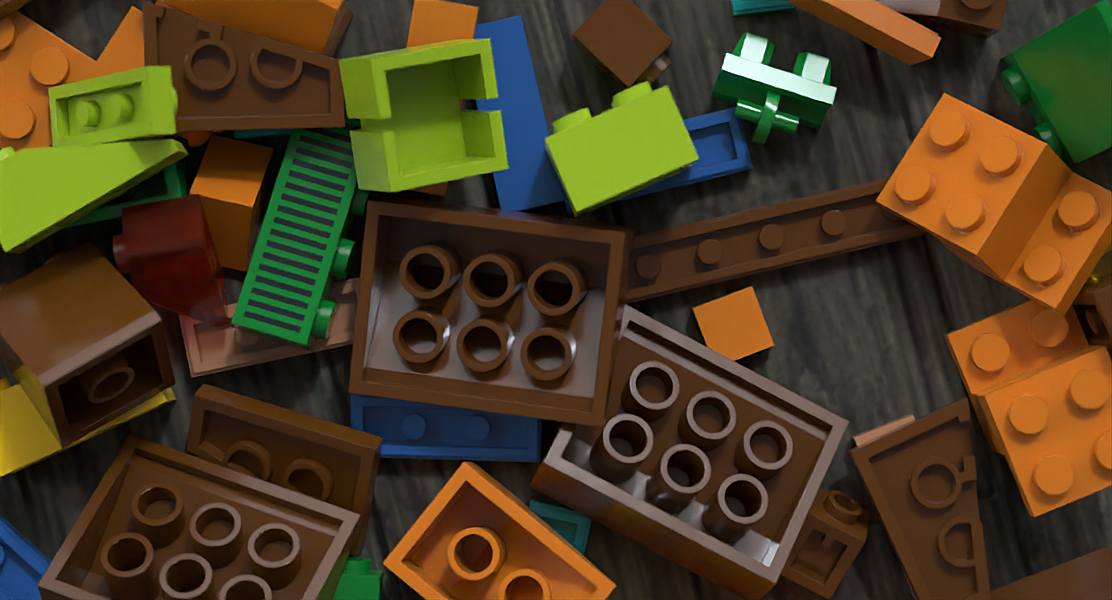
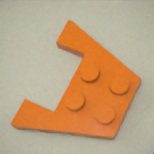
[0,5,145,153]

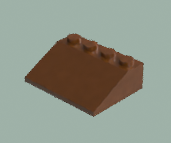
[348,195,635,427]
[529,304,849,600]
[37,434,361,600]

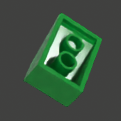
[1000,0,1112,167]

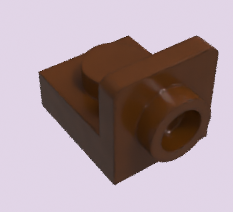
[780,486,870,600]

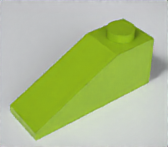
[0,139,188,254]

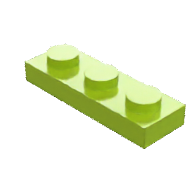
[48,66,178,147]

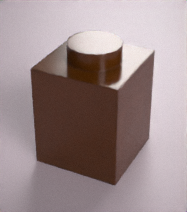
[572,0,673,90]

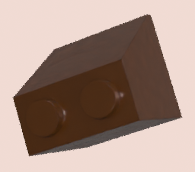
[0,241,176,449]

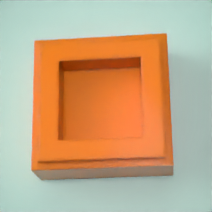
[692,286,775,361]

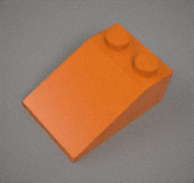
[382,462,617,600]

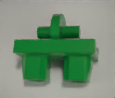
[711,32,837,145]

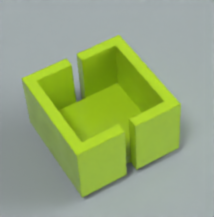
[339,39,509,192]
[545,81,699,218]

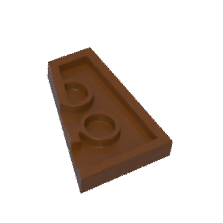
[142,0,346,132]
[187,384,383,557]
[848,397,991,600]

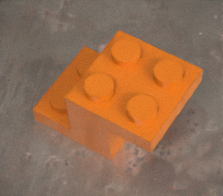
[876,93,1112,317]
[944,299,1112,517]

